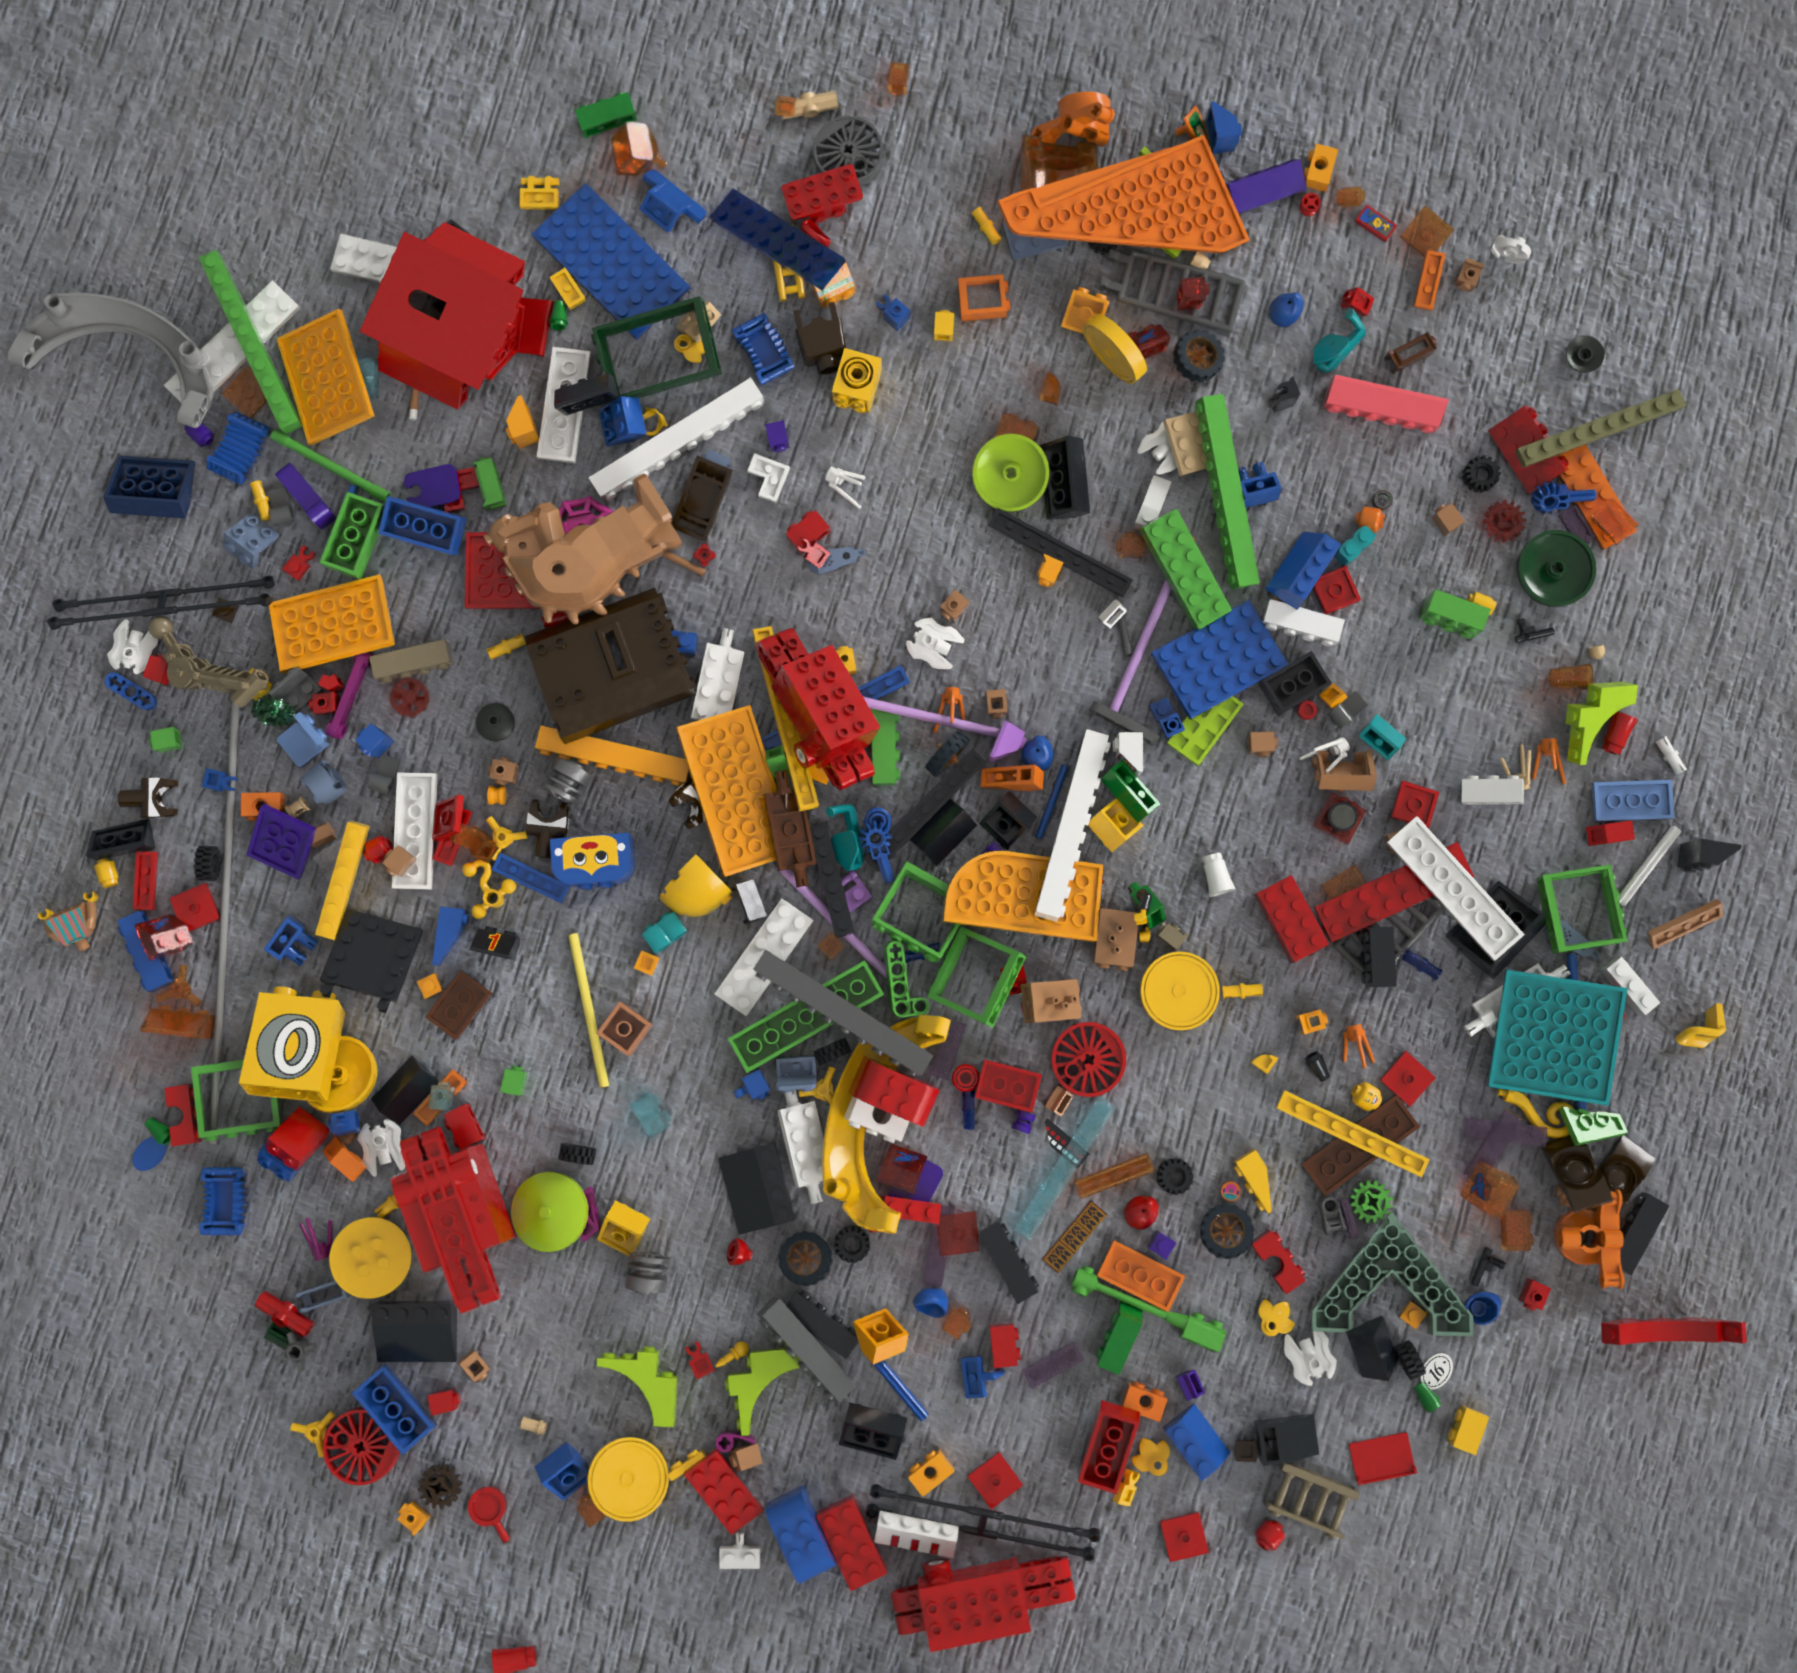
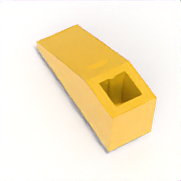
[1233,1149,1272,1214]

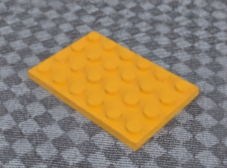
[276,309,375,445]
[269,574,395,674]

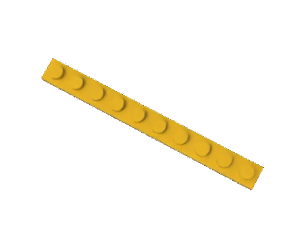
[752,626,819,811]

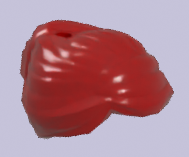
[799,219,831,256]
[1124,1195,1159,1230]

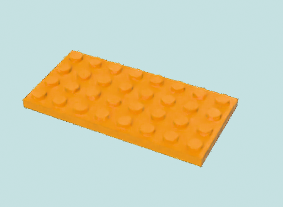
[676,705,777,877]

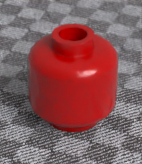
[363,836,394,864]
[1255,1520,1285,1551]

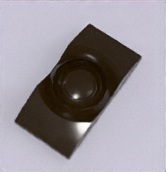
[672,455,733,542]
[1540,1135,1613,1214]
[1591,1135,1655,1212]

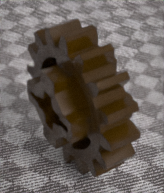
[418,1463,463,1510]

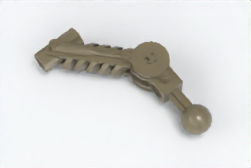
[148,615,269,707]

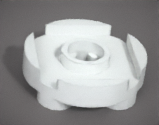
[1491,235,1531,264]

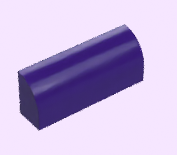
[1225,159,1307,213]

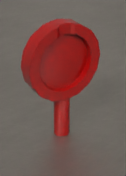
[468,1486,510,1543]

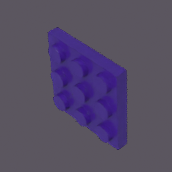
[246,804,317,879]

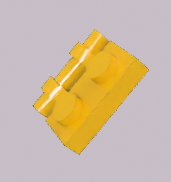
[520,176,559,210]

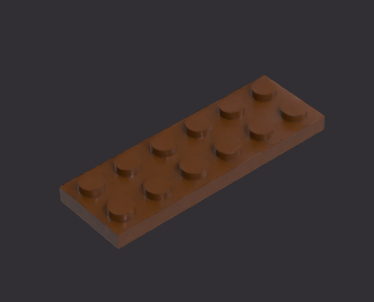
[1301,1095,1420,1197]

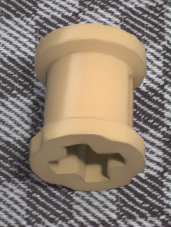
[285,796,311,819]

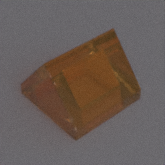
[775,96,796,117]

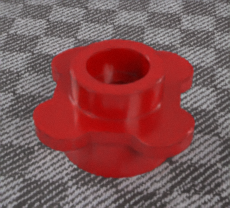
[693,544,716,567]

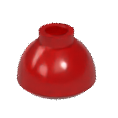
[952,1064,979,1092]
[727,1238,753,1266]

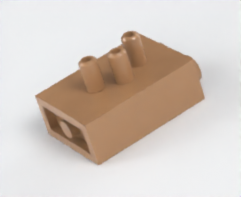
[1312,750,1377,792]
[1093,908,1138,971]
[1021,979,1082,1024]

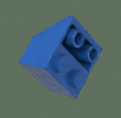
[598,396,647,447]

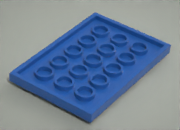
[1151,600,1288,720]

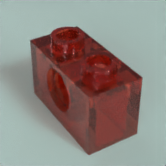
[1176,277,1209,310]

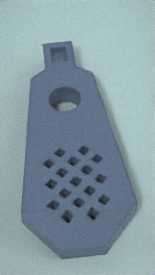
[808,547,866,575]
[1544,919,1601,960]

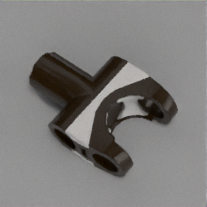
[118,778,178,818]
[668,778,705,829]
[526,799,569,859]

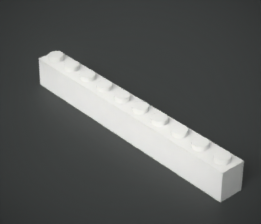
[589,378,764,501]
[1034,729,1111,922]

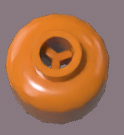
[1355,507,1385,533]

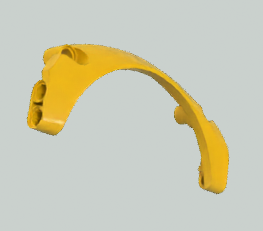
[822,1015,951,1234]

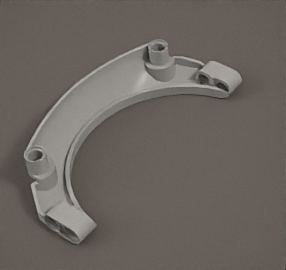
[7,293,214,428]

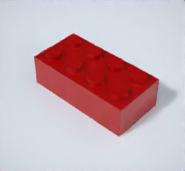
[1254,875,1329,963]
[1078,1400,1140,1494]
[816,1494,887,1591]

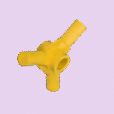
[486,816,528,861]
[799,1066,836,1105]
[290,1411,336,1458]

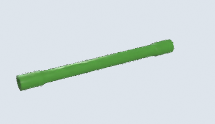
[270,429,391,503]

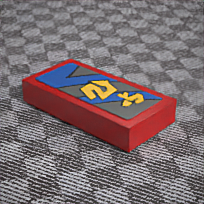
[1355,205,1398,243]

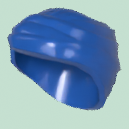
[1269,292,1304,327]
[1022,735,1053,771]
[913,1288,949,1318]
[1464,1292,1502,1325]

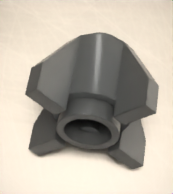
[275,1332,316,1372]

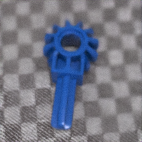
[1531,481,1597,515]
[858,820,895,884]

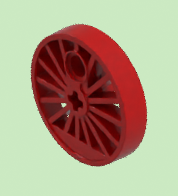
[1051,1022,1126,1097]
[323,1406,400,1486]

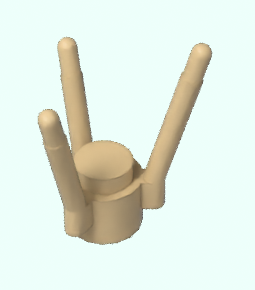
[1500,744,1531,790]

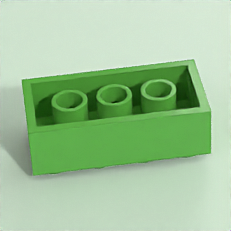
[319,492,385,580]

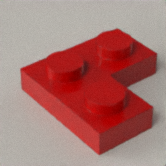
[444,467,480,513]

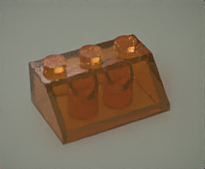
[140,1005,215,1039]

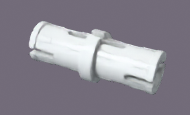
[1655,736,1687,775]

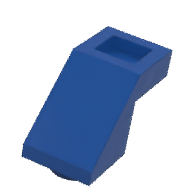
[1149,697,1185,738]

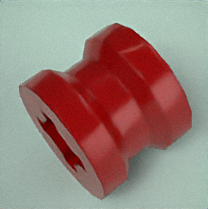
[1299,193,1321,217]

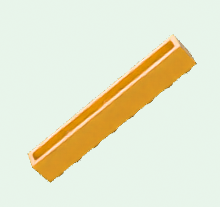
[535,725,690,787]

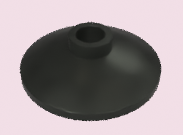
[1566,335,1605,373]
[476,703,515,741]

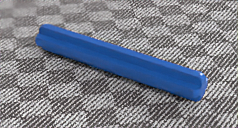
[873,1360,928,1421]

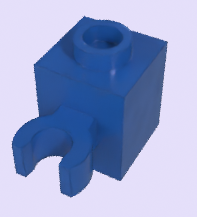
[876,294,910,331]
[734,1069,771,1101]
[328,1110,360,1136]

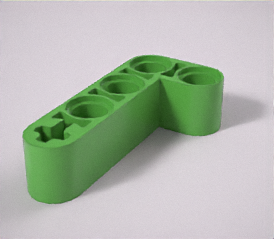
[883,941,930,1017]

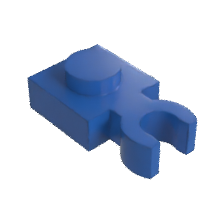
[202,768,238,791]

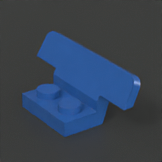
[639,170,706,232]

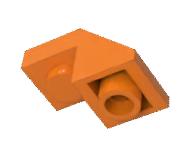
[323,1136,366,1182]

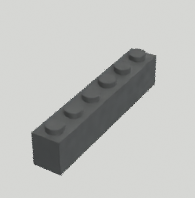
[757,1297,856,1403]

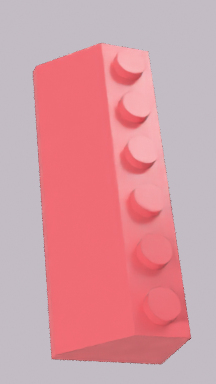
[1323,375,1449,433]

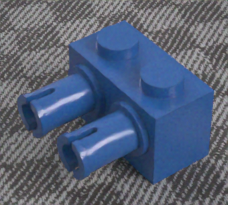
[1238,462,1282,508]
[263,915,319,966]

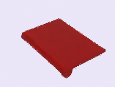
[517,298,554,357]
[1349,1432,1417,1485]

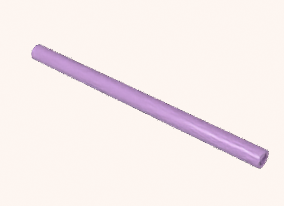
[1109,579,1171,712]
[863,697,1000,738]
[776,868,886,979]

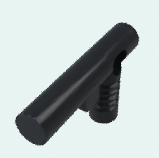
[1515,618,1555,644]
[1470,1247,1506,1287]

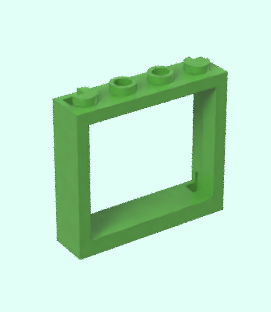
[871,861,961,963]
[1536,864,1628,954]
[927,926,1026,1028]
[191,1060,283,1141]

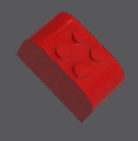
[848,1056,940,1127]

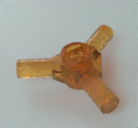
[156,964,202,1007]

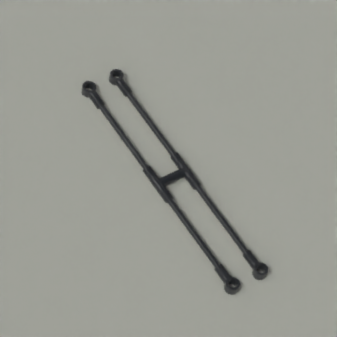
[47,576,275,630]
[866,1484,1100,1561]

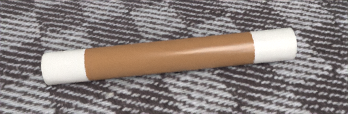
[409,388,420,420]

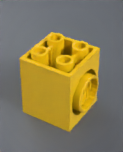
[832,348,882,413]

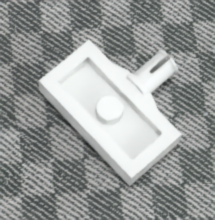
[719,1532,760,1569]

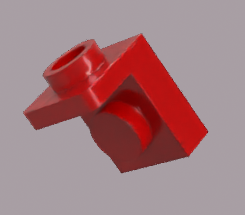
[1340,287,1375,316]

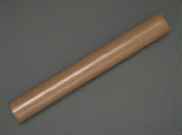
[662,550,706,577]

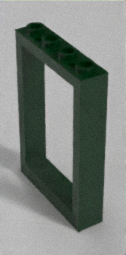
[591,296,722,402]

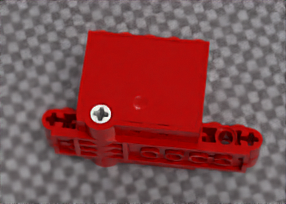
[390,1126,516,1314]

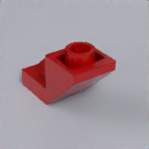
[1586,820,1635,846]

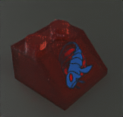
[1127,324,1171,359]
[134,914,194,961]
[876,1143,928,1194]

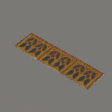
[1042,1201,1108,1273]

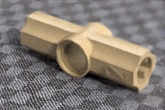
[780,91,838,119]

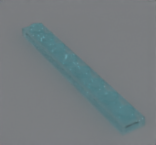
[1013,1096,1116,1240]

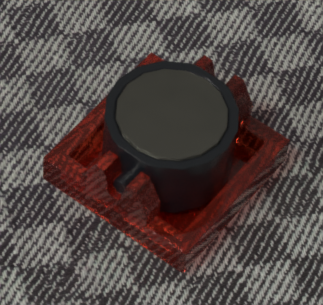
[1313,792,1367,845]

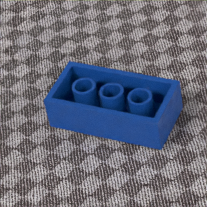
[378,496,467,555]

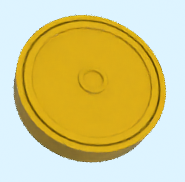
[1083,314,1147,384]
[1139,952,1220,1030]
[329,1217,411,1299]
[587,1437,669,1521]

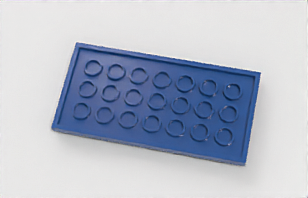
[532,183,691,340]

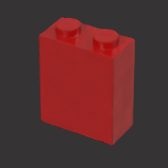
[265,1106,330,1171]

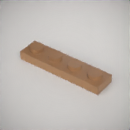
[1648,899,1723,950]

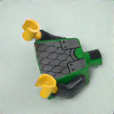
[1128,882,1166,943]

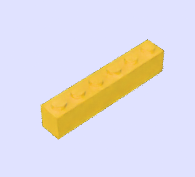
[315,821,370,940]

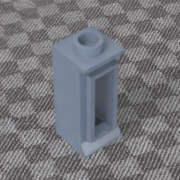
[296,1281,352,1313]

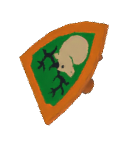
[1175,105,1209,144]

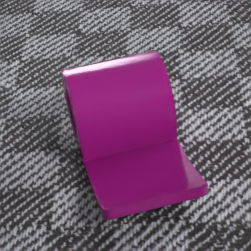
[715,1430,755,1452]

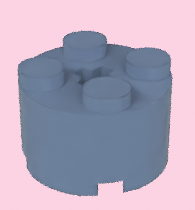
[300,760,348,805]

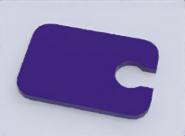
[404,464,460,508]
[888,1154,943,1202]

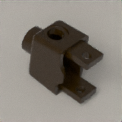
[793,301,846,375]

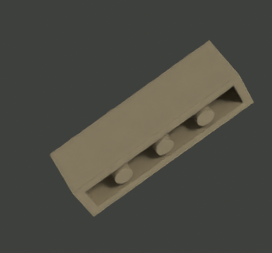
[369,639,454,684]

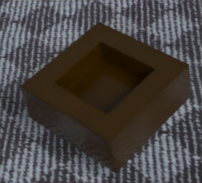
[212,598,239,624]
[1235,1440,1257,1462]

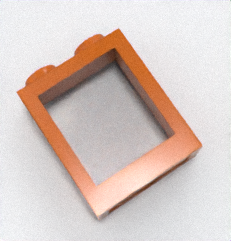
[958,274,1010,321]

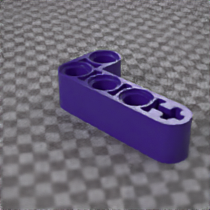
[275,462,337,530]

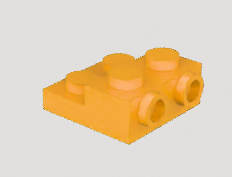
[1061,287,1110,334]

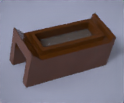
[1384,331,1437,374]

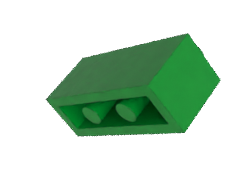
[575,92,638,138]
[1101,760,1160,823]

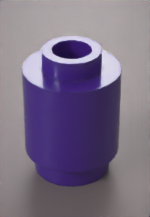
[184,422,214,447]

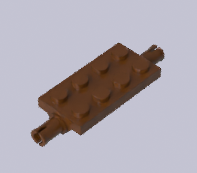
[763,770,817,888]

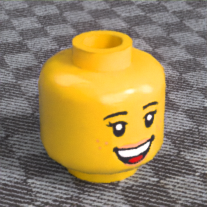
[1351,1082,1382,1111]

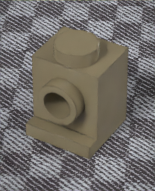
[1157,921,1189,951]

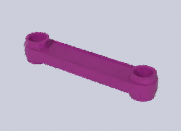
[326,651,374,739]

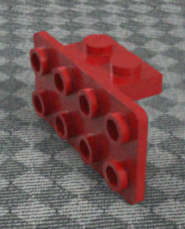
[781,164,863,223]

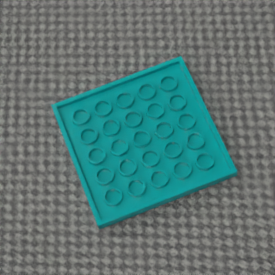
[1487,969,1628,1106]

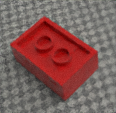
[975,1059,1042,1113]

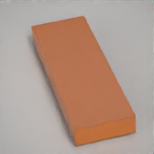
[1413,250,1446,311]
[412,1069,468,1127]

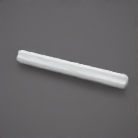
[1619,826,1681,906]

